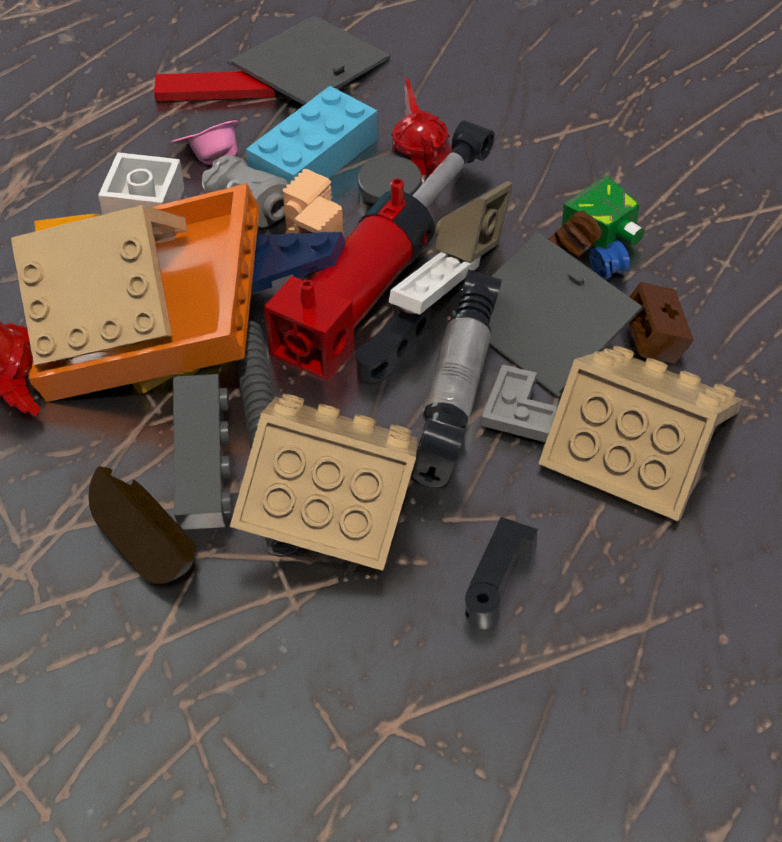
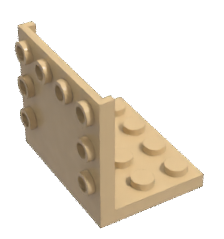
[11,205,187,366]
[538,346,743,521]
[230,394,417,571]

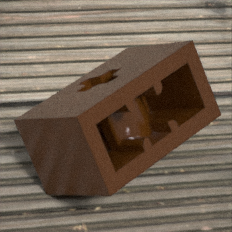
[629,282,694,364]

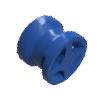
[590,241,630,280]

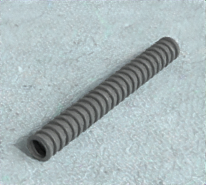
[236,321,300,555]

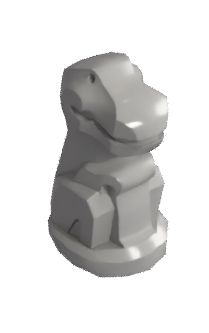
[202,155,289,229]

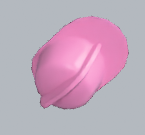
[170,120,240,166]

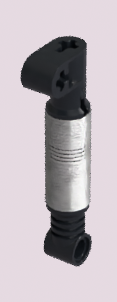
[411,269,502,487]

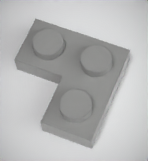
[481,364,558,442]

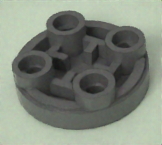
[357,156,421,204]

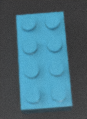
[246,86,378,184]

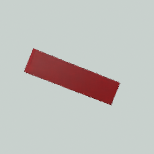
[154,71,275,102]

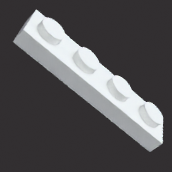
[389,251,481,315]

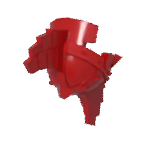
[391,78,452,175]
[0,321,40,417]

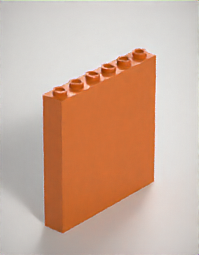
[29,183,260,402]

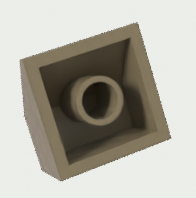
[435,181,513,263]

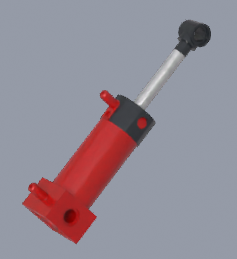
[264,120,495,382]

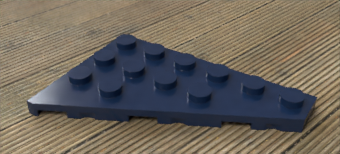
[251,232,346,294]

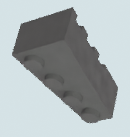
[173,374,231,530]

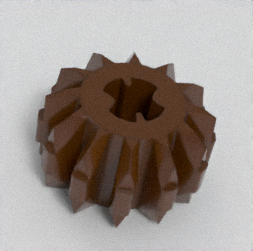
[549,210,602,259]

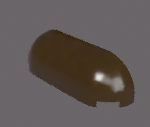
[88,466,197,584]

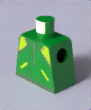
[561,175,644,249]

